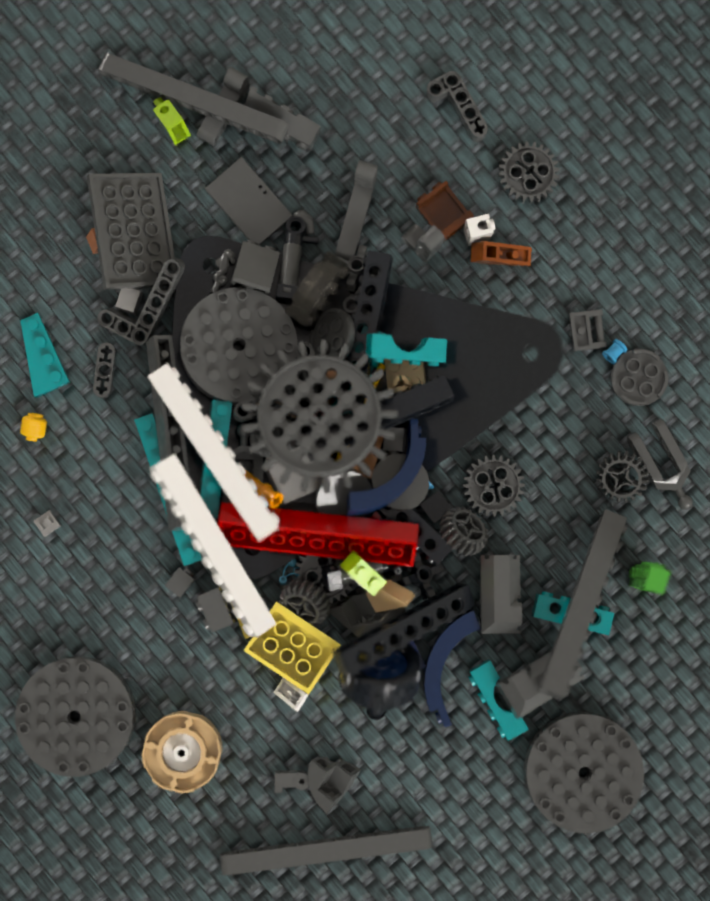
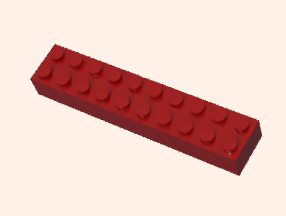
[218,502,419,567]

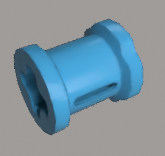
[602,339,628,364]

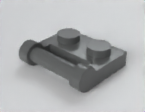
[568,310,607,352]

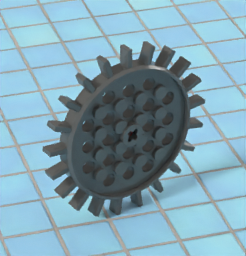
[242,340,398,494]

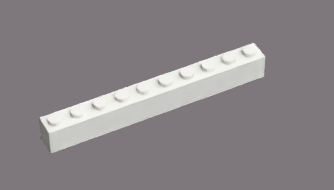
[148,363,280,542]
[149,454,276,637]

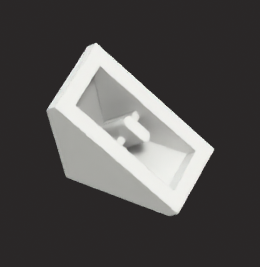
[273,678,308,712]

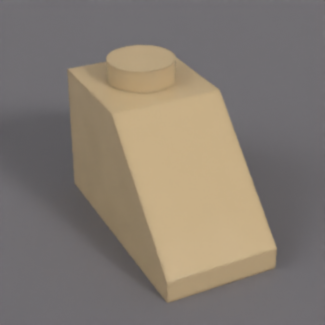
[366,580,415,613]

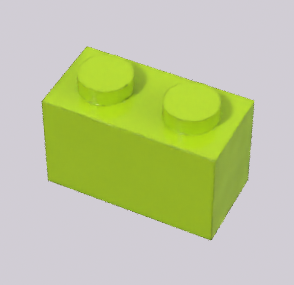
[340,551,387,596]

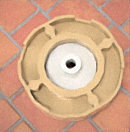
[142,711,223,793]

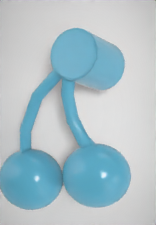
[279,559,300,585]

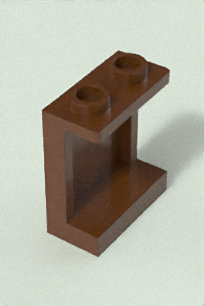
[416,180,474,242]

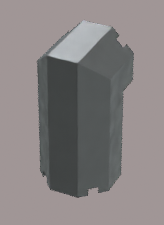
[479,555,522,634]
[496,650,585,719]

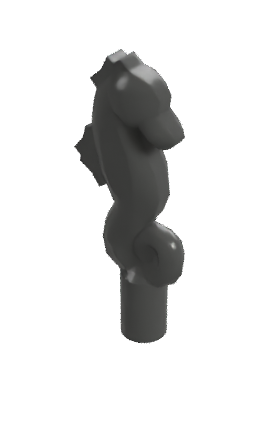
[210,248,235,293]

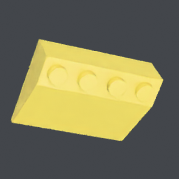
[244,601,341,694]

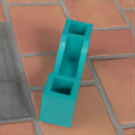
[366,334,447,366]
[468,659,529,741]

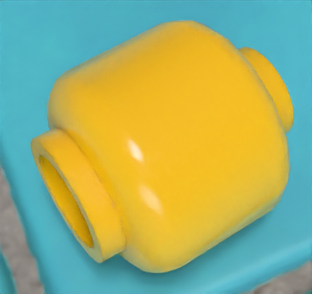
[20,413,47,442]

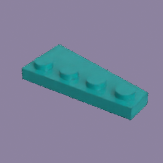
[20,313,70,398]

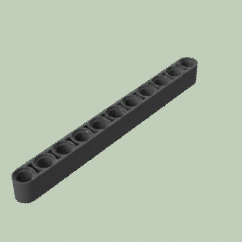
[97,53,290,144]
[219,826,433,875]

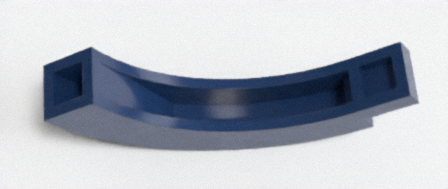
[347,419,426,516]
[424,610,481,727]

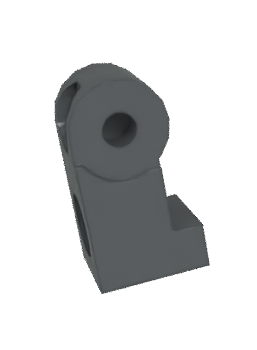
[275,770,309,793]

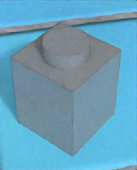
[115,288,143,315]

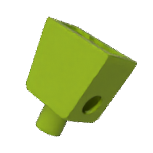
[152,97,191,145]

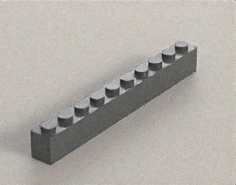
[146,335,190,531]
[537,509,628,700]

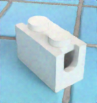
[463,214,495,246]

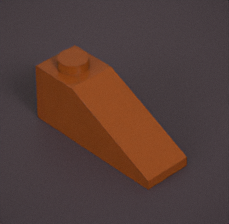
[471,241,532,266]

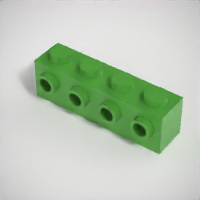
[628,562,671,594]

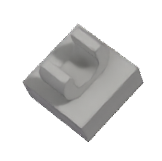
[34,510,61,537]

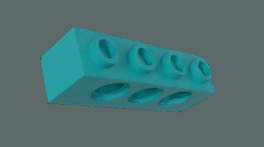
[531,591,614,636]

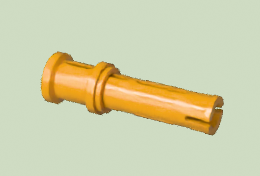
[243,467,283,509]

